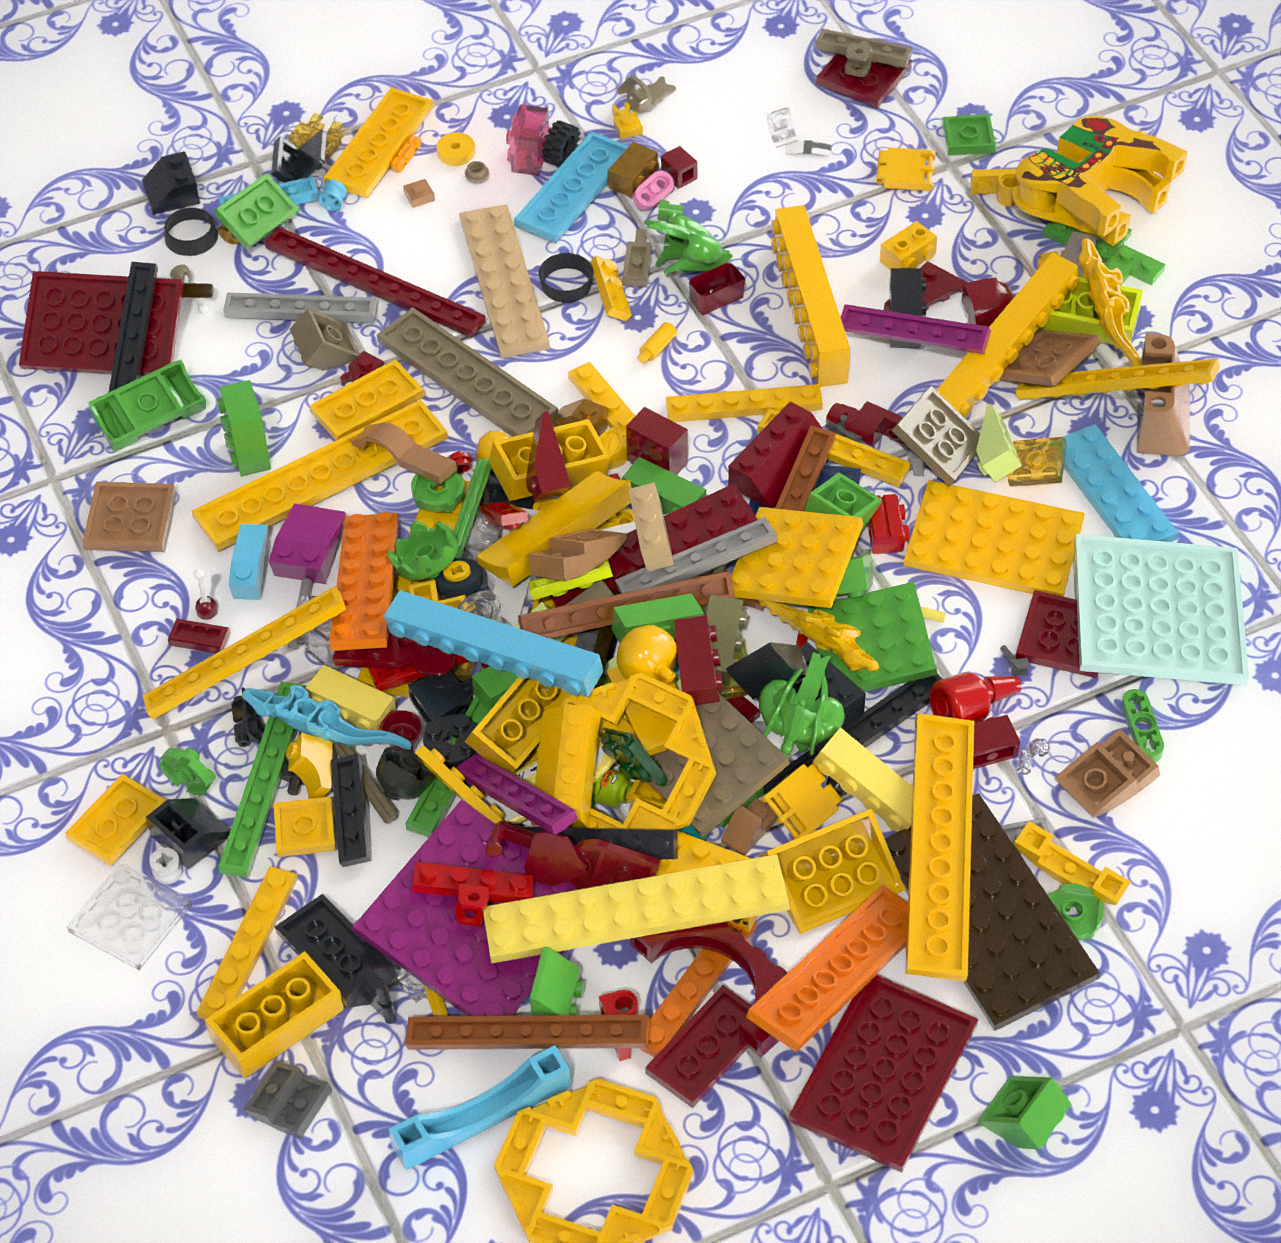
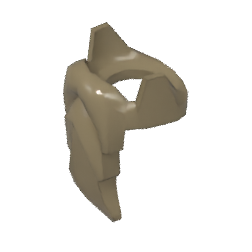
[617,75,676,113]

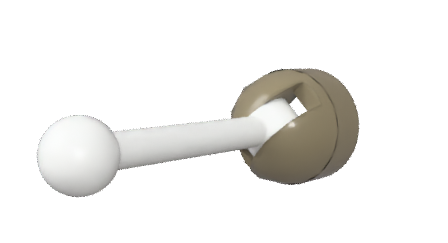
[170,264,208,314]

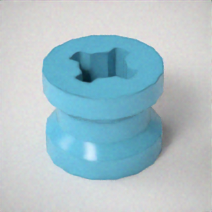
[318,180,347,211]

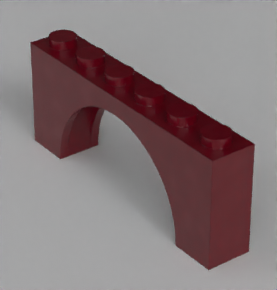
[630,922,787,1058]

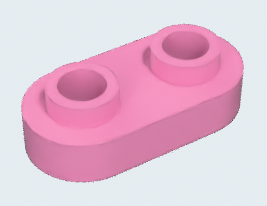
[633,171,674,211]

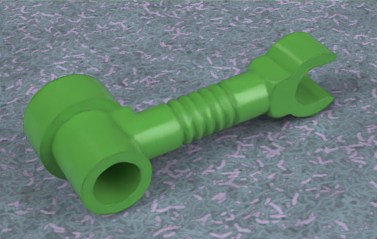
[658,200,684,251]

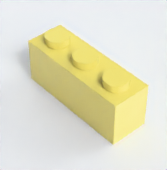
[305,665,396,730]

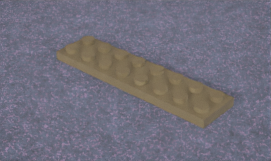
[377,307,558,437]

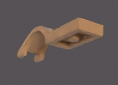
[351,422,457,484]

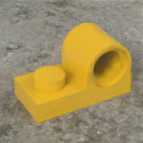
[970,169,1019,207]

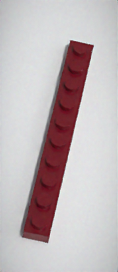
[264,226,486,338]

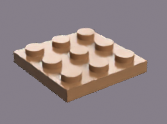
[999,329,1100,387]
[82,481,176,552]

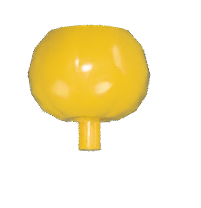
[616,625,678,683]

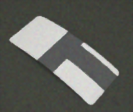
[785,140,832,157]

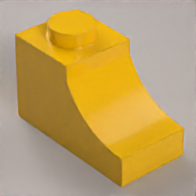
[286,733,333,799]

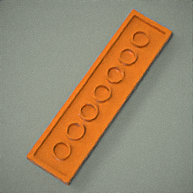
[329,512,399,651]
[746,885,908,1052]

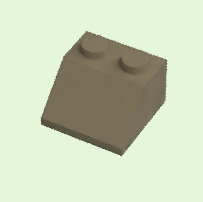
[290,308,359,371]

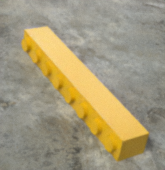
[936,252,1080,419]

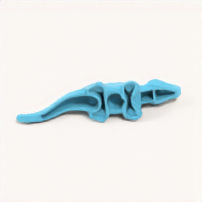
[242,685,411,750]

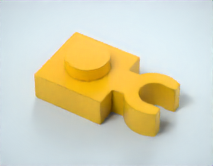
[612,102,643,139]

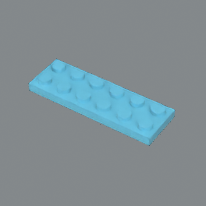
[514,131,628,243]
[1049,424,1179,542]

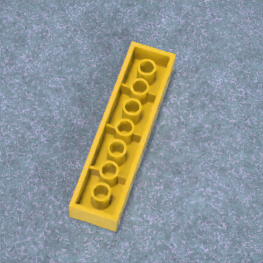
[771,205,850,387]

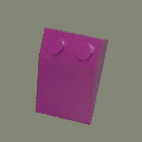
[269,503,346,584]

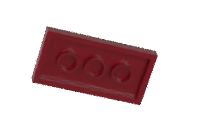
[645,985,752,1108]

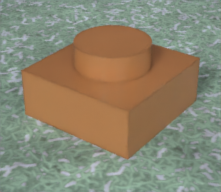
[403,178,435,208]

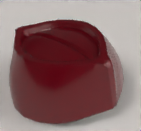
[380,710,422,753]

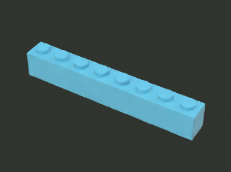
[384,590,603,698]

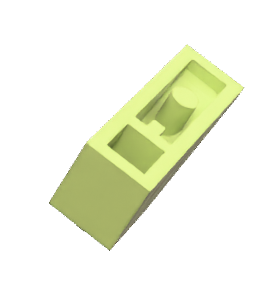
[976,404,1022,482]

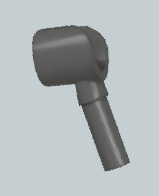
[1000,645,1029,676]

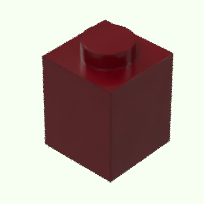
[661,146,698,189]

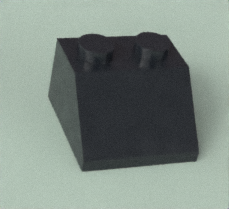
[142,151,200,215]
[726,642,808,700]

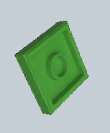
[942,114,996,156]

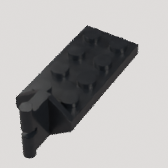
[274,893,397,1024]

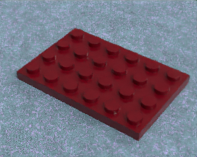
[19,271,184,376]
[788,975,979,1173]

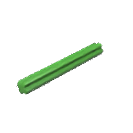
[453,458,492,558]

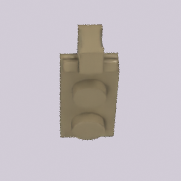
[622,229,652,287]

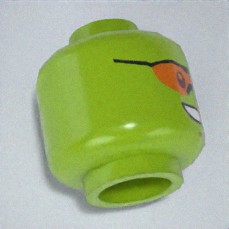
[592,769,632,808]

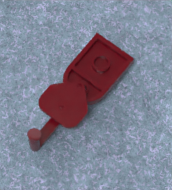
[332,632,489,676]
[485,822,660,890]

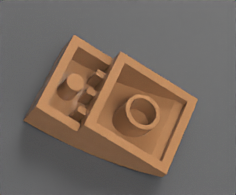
[529,529,627,581]
[1054,729,1160,818]

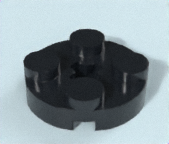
[423,714,476,768]

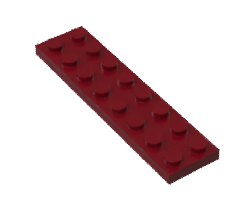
[540,483,758,607]

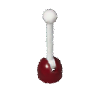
[193,568,218,620]

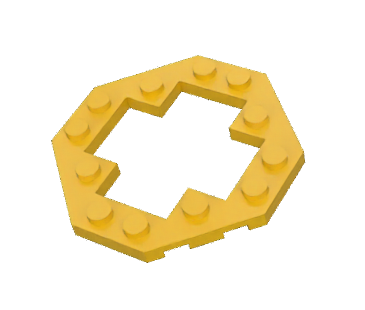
[537,672,717,829]
[494,1078,693,1243]

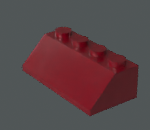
[728,401,823,508]

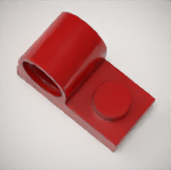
[599,990,639,1062]

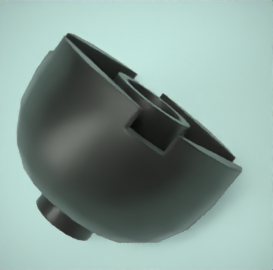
[376,746,435,801]

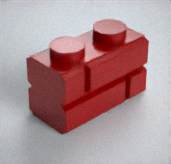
[867,494,909,554]

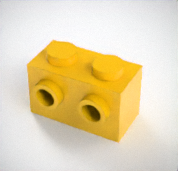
[879,221,937,270]

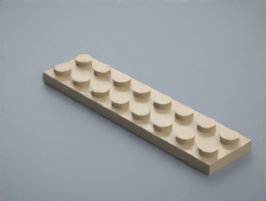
[459,204,550,359]

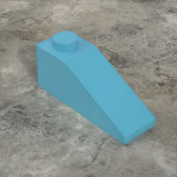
[229,524,268,600]

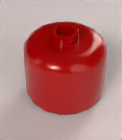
[929,671,991,723]

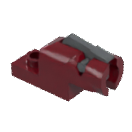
[826,401,906,446]

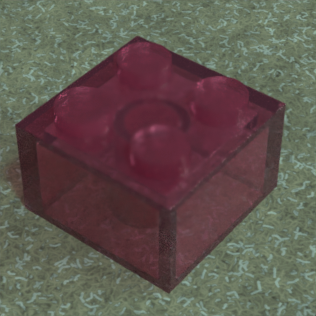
[506,104,549,176]

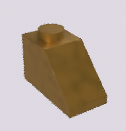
[552,398,607,436]

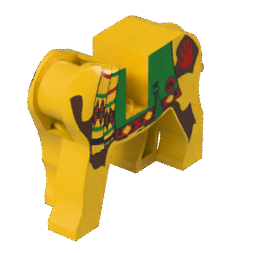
[1012,116,1188,246]

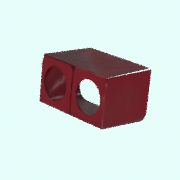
[689,263,746,316]

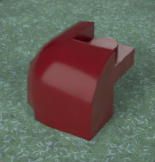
[961,277,1014,327]

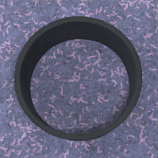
[164,207,218,256]
[539,253,593,303]

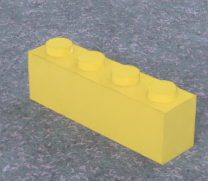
[813,728,913,832]

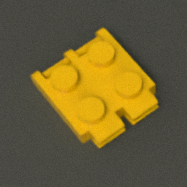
[876,147,936,191]
[760,763,842,841]

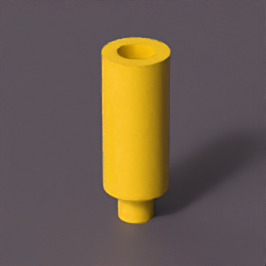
[637,322,677,364]

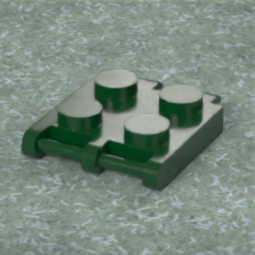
[598,727,667,786]

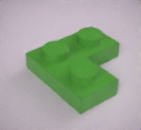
[1104,244,1166,286]

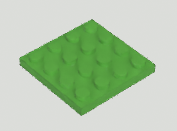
[807,581,938,692]

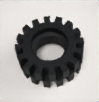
[541,120,580,167]

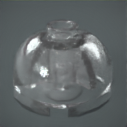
[461,512,504,567]

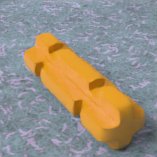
[390,135,421,173]

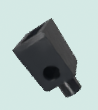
[408,671,474,724]

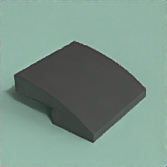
[243,1060,333,1139]

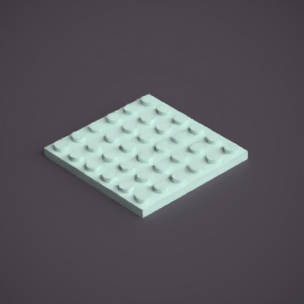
[1074,534,1249,685]

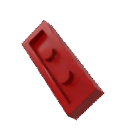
[480,501,528,529]

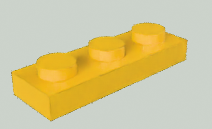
[590,255,632,322]

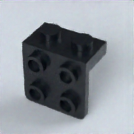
[271,129,327,183]

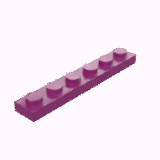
[840,304,991,354]
[455,753,578,835]

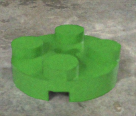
[411,470,465,513]
[159,748,216,796]
[1048,884,1104,941]

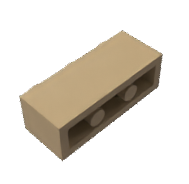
[628,483,674,572]

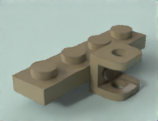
[815,28,913,77]

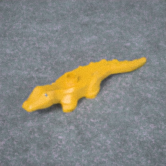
[1077,238,1142,366]
[758,600,879,671]

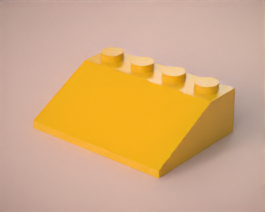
[759,808,906,934]

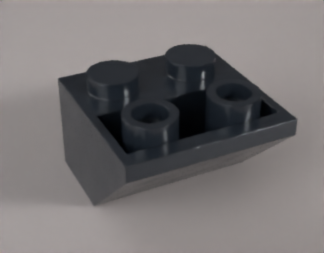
[146,798,231,870]

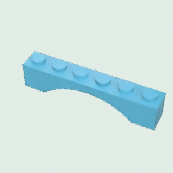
[389,1045,571,1171]

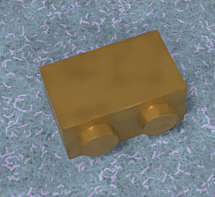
[608,142,659,198]

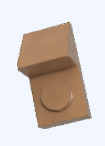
[721,798,778,856]

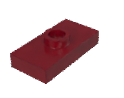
[168,618,230,654]

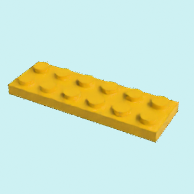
[323,87,433,198]

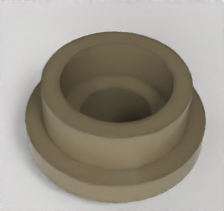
[465,161,489,183]

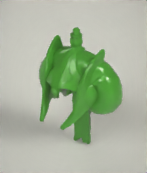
[643,215,733,274]
[759,652,845,756]

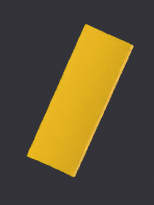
[476,471,631,587]

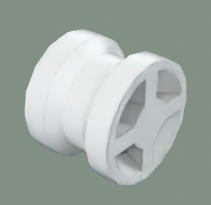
[149,848,182,885]

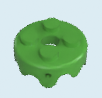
[387,521,458,580]

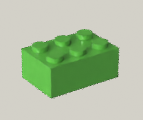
[217,380,271,477]

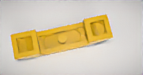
[1014,821,1131,906]

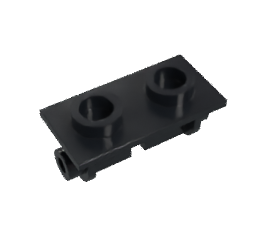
[231,687,264,747]

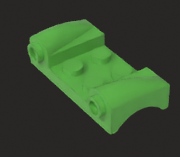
[88,359,206,452]

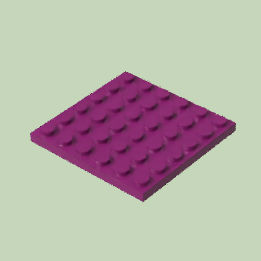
[352,799,577,1016]

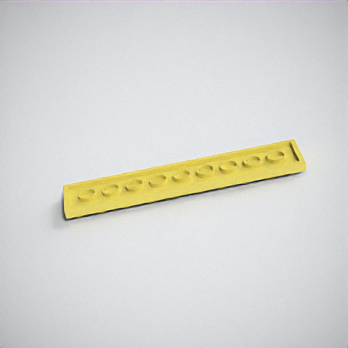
[483,854,789,963]

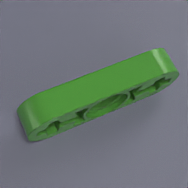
[1122,689,1164,763]

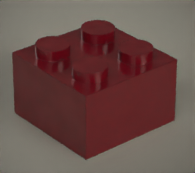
[626,406,688,475]

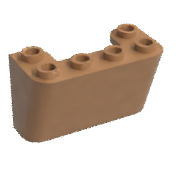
[1137,333,1190,456]

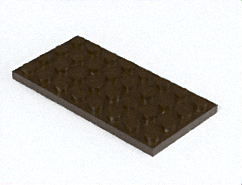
[884,793,1100,1031]

